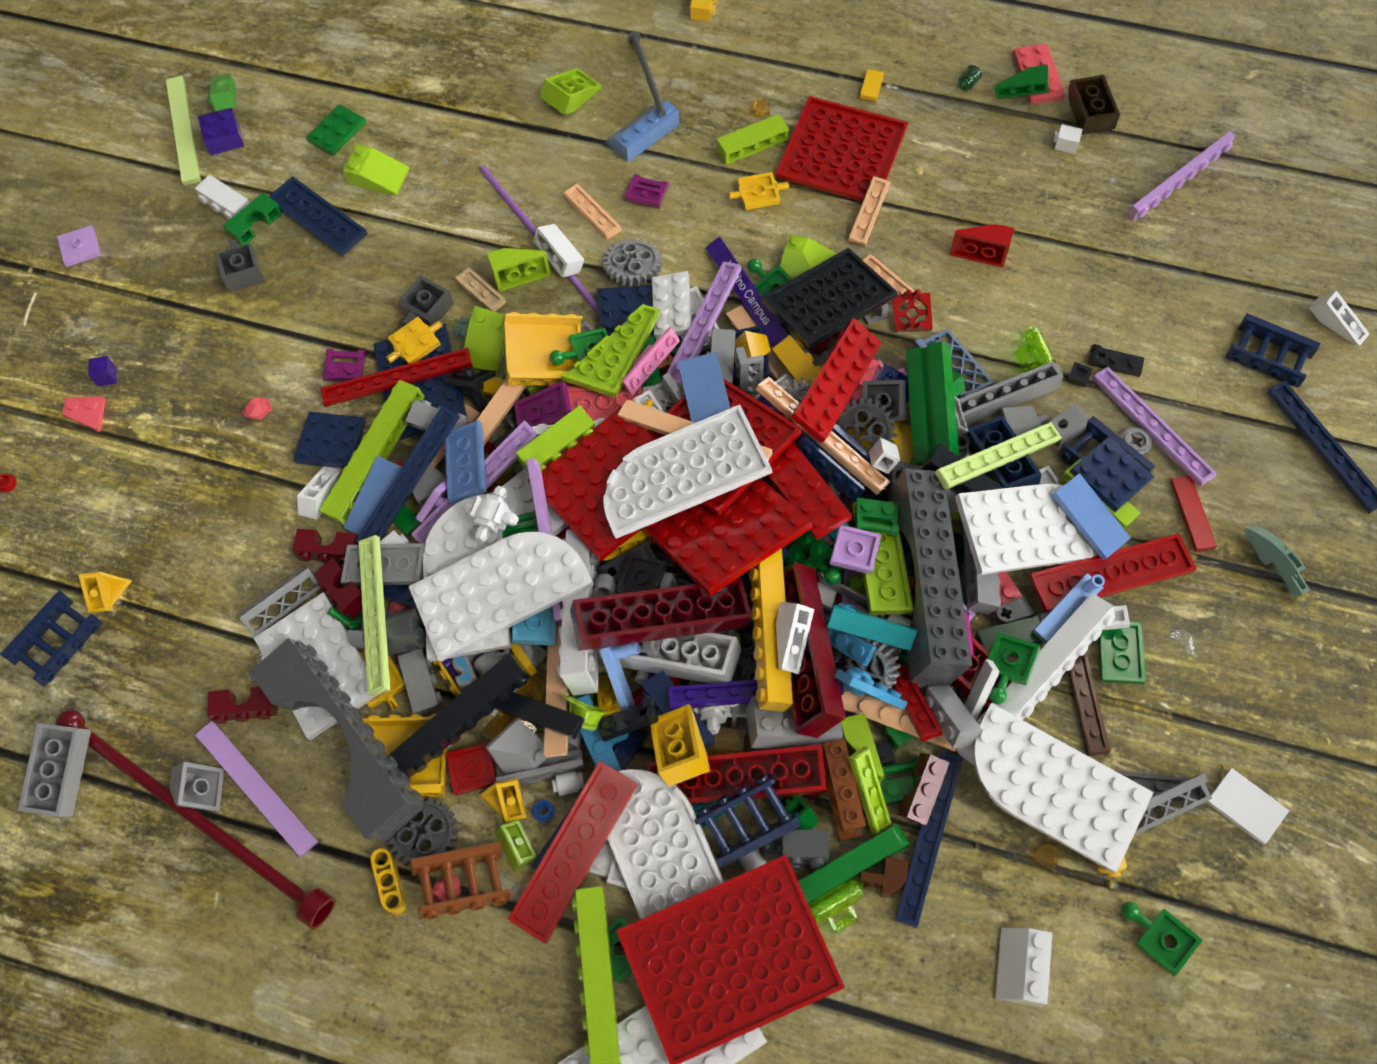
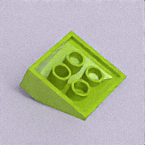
[774,234,838,290]

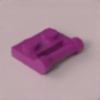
[625,174,669,208]
[322,349,366,382]

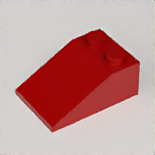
[949,224,1014,268]

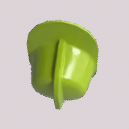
[560,693,610,731]

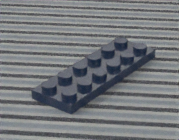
[269,176,368,257]

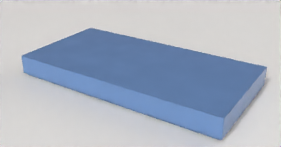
[678,352,730,423]
[445,420,486,504]
[343,456,402,535]
[1052,473,1130,560]

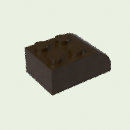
[1068,75,1120,134]

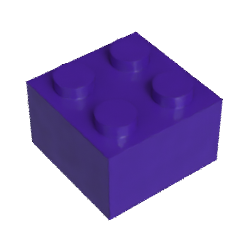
[198,108,244,156]

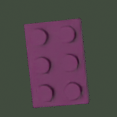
[514,381,571,427]

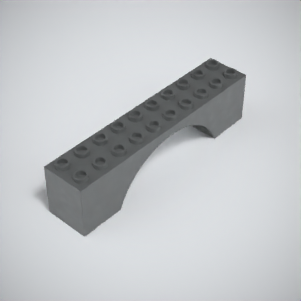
[886,468,972,685]
[250,638,425,842]

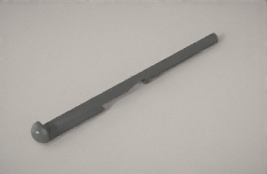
[628,31,666,117]

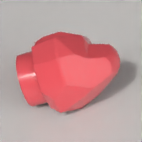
[242,397,272,420]
[432,875,461,904]

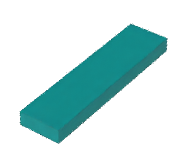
[827,605,917,651]

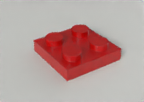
[446,742,497,796]

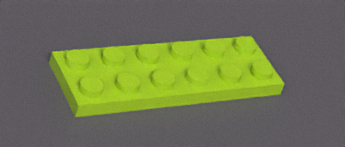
[852,502,913,615]

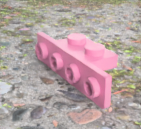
[622,327,680,395]

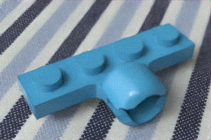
[824,603,877,666]
[835,667,908,710]
[569,694,629,771]

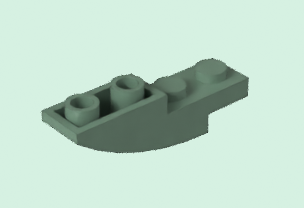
[1244,525,1310,598]

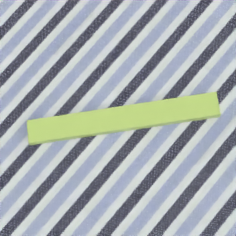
[166,76,201,186]
[935,422,1062,490]
[358,535,390,696]

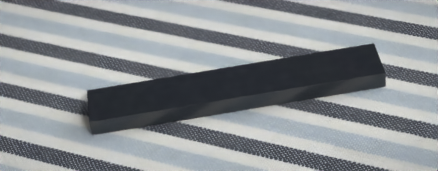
[494,692,585,739]

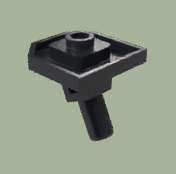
[448,367,496,412]

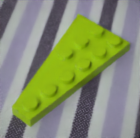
[561,304,660,398]

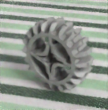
[843,638,901,696]

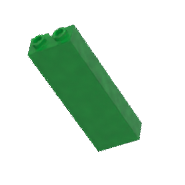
[906,341,959,466]

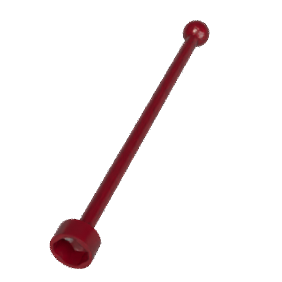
[55,710,336,930]

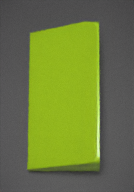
[495,820,537,871]

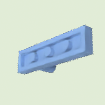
[1032,573,1105,644]
[599,643,640,711]

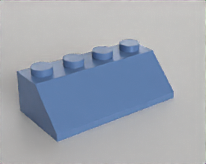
[605,101,679,162]

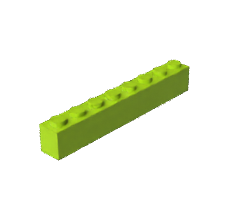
[319,380,425,526]
[572,886,621,1064]

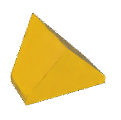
[734,331,771,363]
[78,572,132,613]
[479,778,527,822]

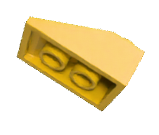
[650,704,710,786]

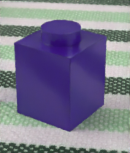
[88,356,117,386]

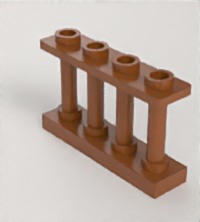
[823,739,865,842]
[411,842,511,920]

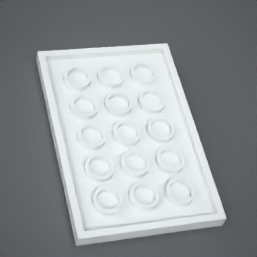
[254,592,380,740]

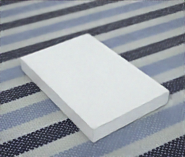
[1206,768,1290,846]

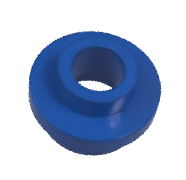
[532,800,554,822]

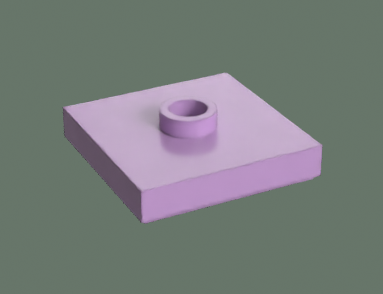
[57,225,102,267]
[416,478,447,523]
[830,525,881,575]

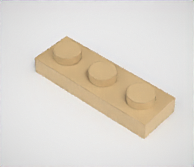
[455,267,506,312]

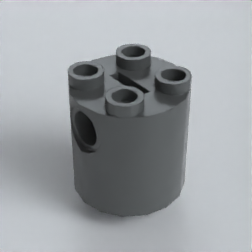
[385,606,426,656]

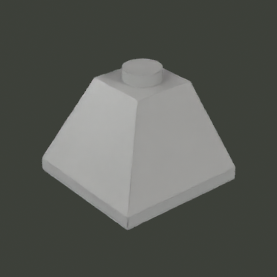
[485,718,547,775]
[169,762,224,812]

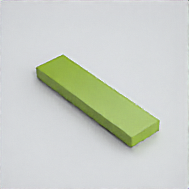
[848,746,892,835]

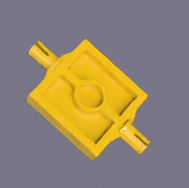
[729,172,789,211]
[386,317,443,364]
[359,649,406,711]

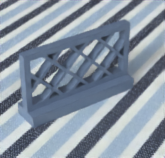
[912,329,994,399]

